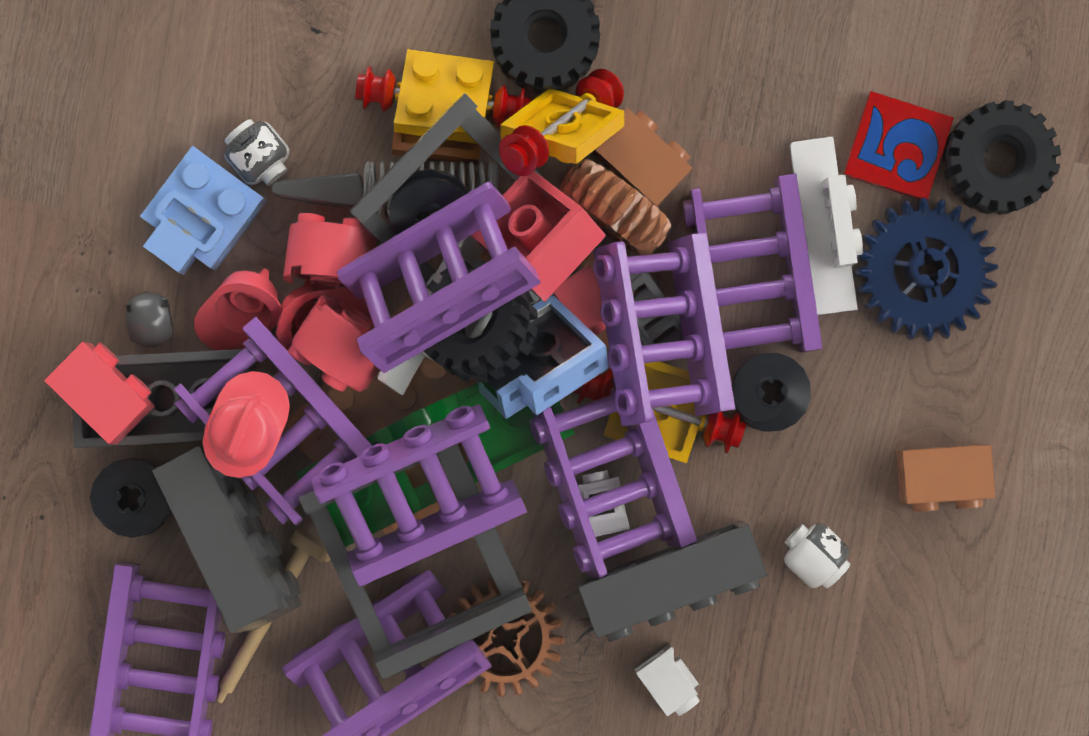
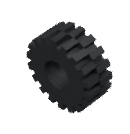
[490,0,600,93]
[943,100,1061,215]
[424,260,538,383]

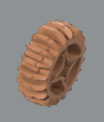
[559,159,671,255]
[449,578,564,697]

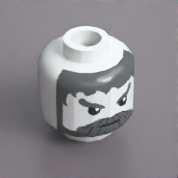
[224,119,289,186]
[784,523,851,589]

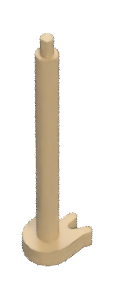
[216,529,331,703]

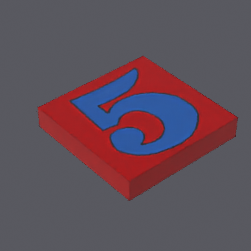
[843,91,954,201]

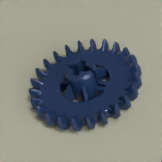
[853,197,999,342]

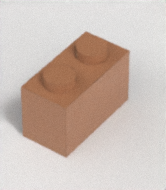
[591,108,692,207]
[896,444,996,512]

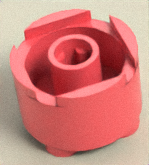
[283,213,377,289]
[288,294,380,392]

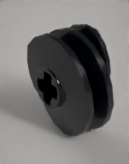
[389,169,468,236]
[732,353,811,432]
[90,458,172,538]

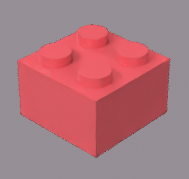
[470,171,606,302]

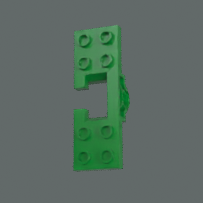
[295,383,575,547]

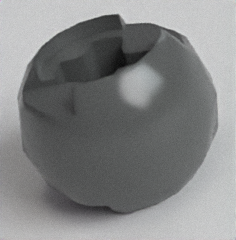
[125,292,173,347]

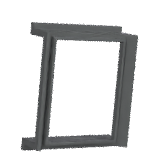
[350,93,541,334]
[299,444,532,680]

